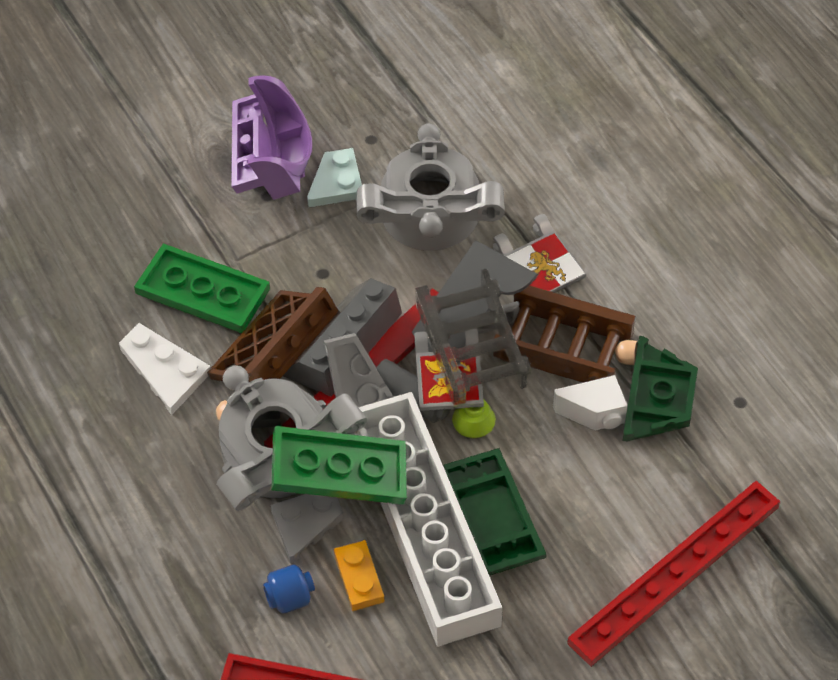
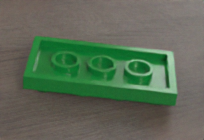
[134,243,270,333]
[271,426,407,505]

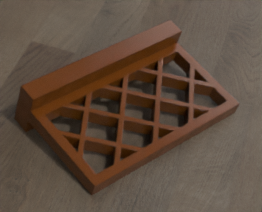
[207,287,339,382]

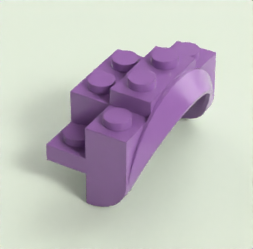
[232,76,312,200]

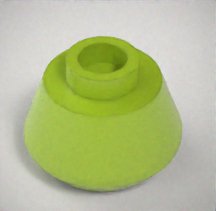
[452,399,496,438]

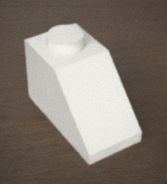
[553,375,627,431]

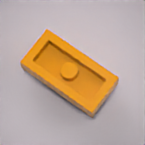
[334,540,385,611]

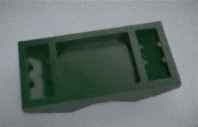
[443,448,547,576]

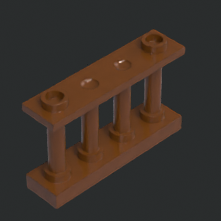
[493,286,636,383]

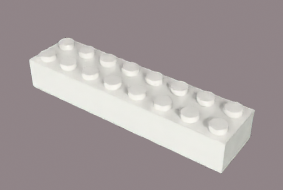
[354,392,502,647]

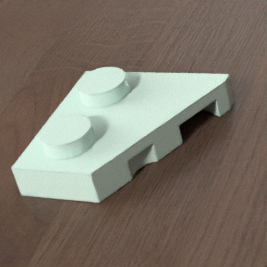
[307,148,362,207]

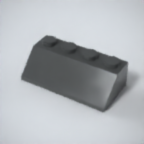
[283,278,402,397]

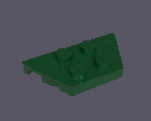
[622,336,698,442]

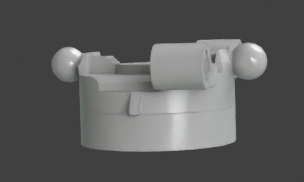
[357,123,505,250]
[216,365,368,511]

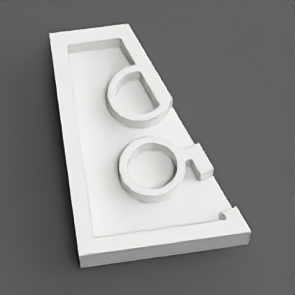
[119,323,211,415]

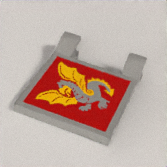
[415,328,484,411]

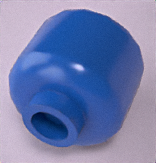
[263,565,315,614]

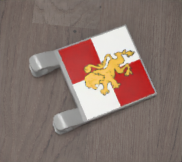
[493,214,586,293]

